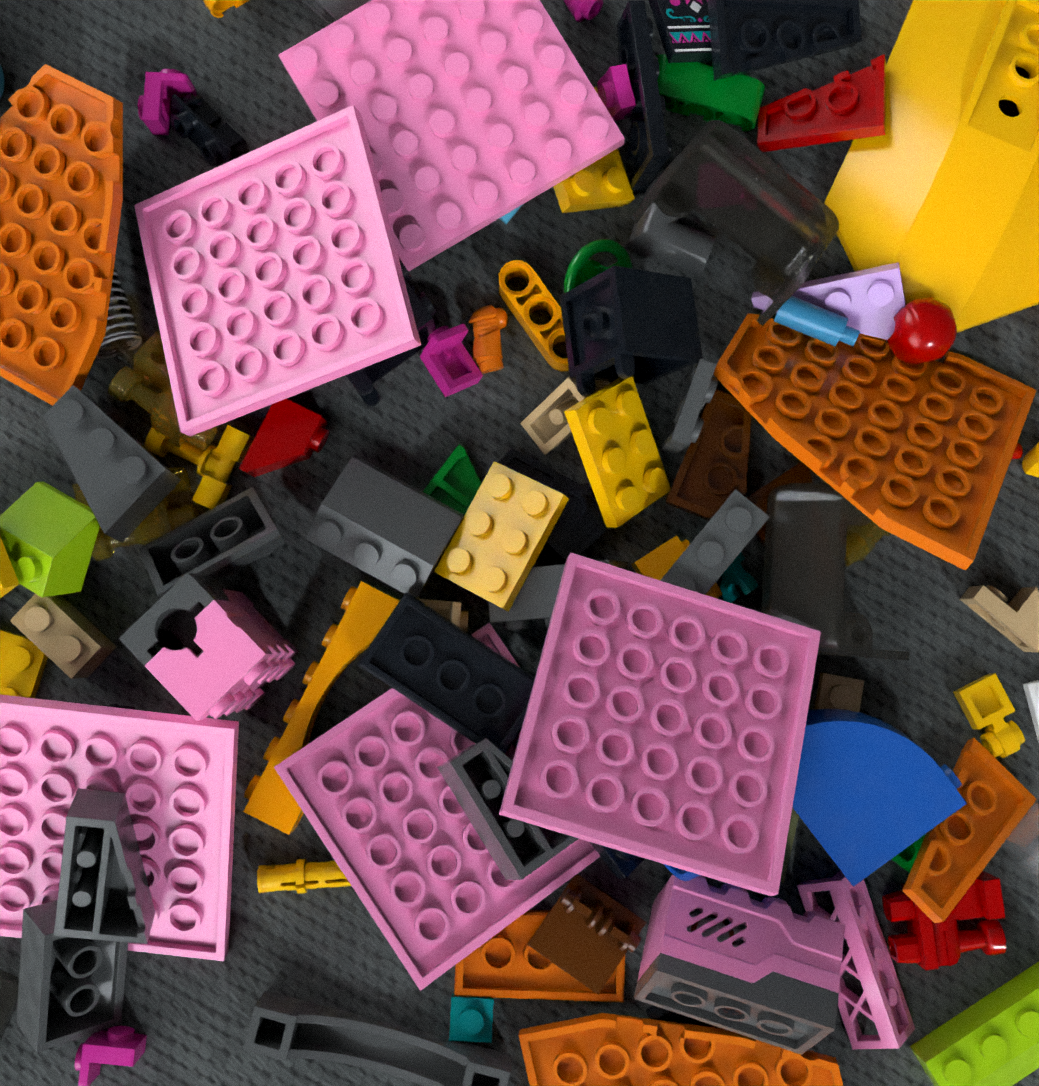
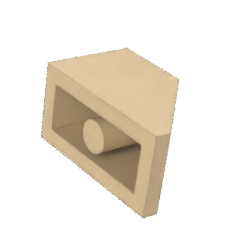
[520,376,610,455]

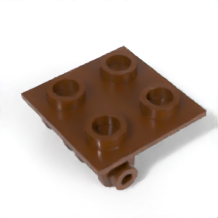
[528,874,647,995]

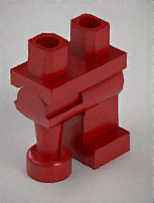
[882,871,1006,971]

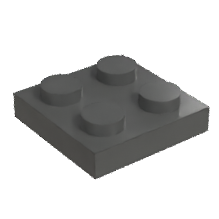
[659,358,718,456]

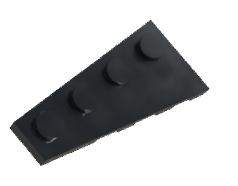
[708,0,862,81]

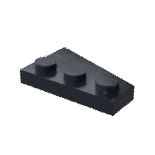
[483,448,608,563]

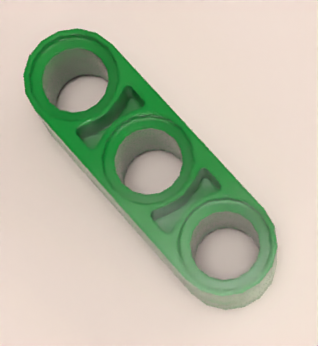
[656,54,765,132]

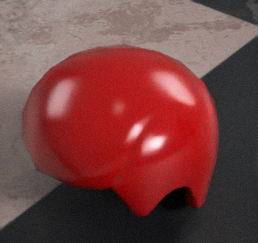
[888,297,957,364]

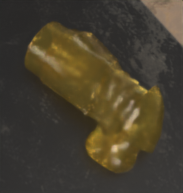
[832,511,891,567]

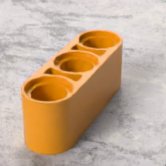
[499,260,569,372]

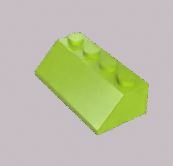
[909,962,1039,1086]

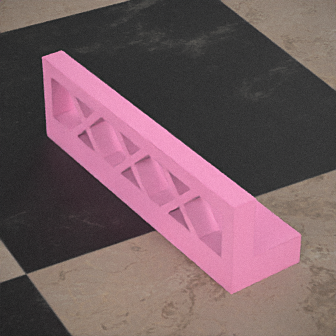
[797,870,915,1050]

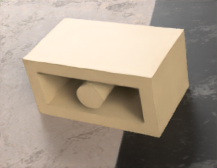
[10,594,116,679]

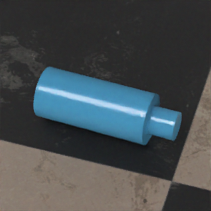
[774,293,860,347]

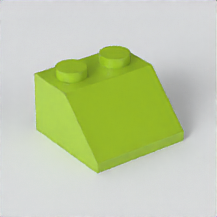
[0,481,100,598]

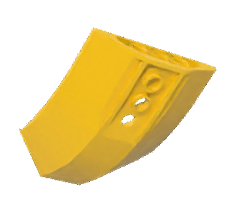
[823,0,1039,333]

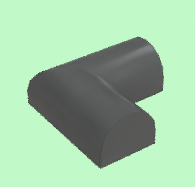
[625,169,716,277]

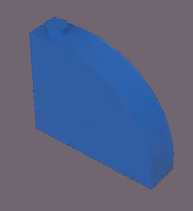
[793,709,967,887]

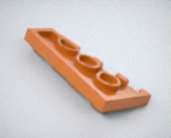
[902,738,1037,923]

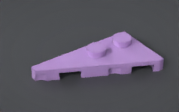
[751,262,906,340]

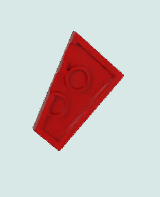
[757,54,886,152]

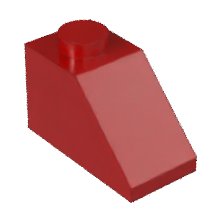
[239,399,329,477]

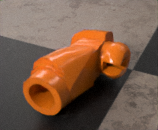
[468,305,508,374]

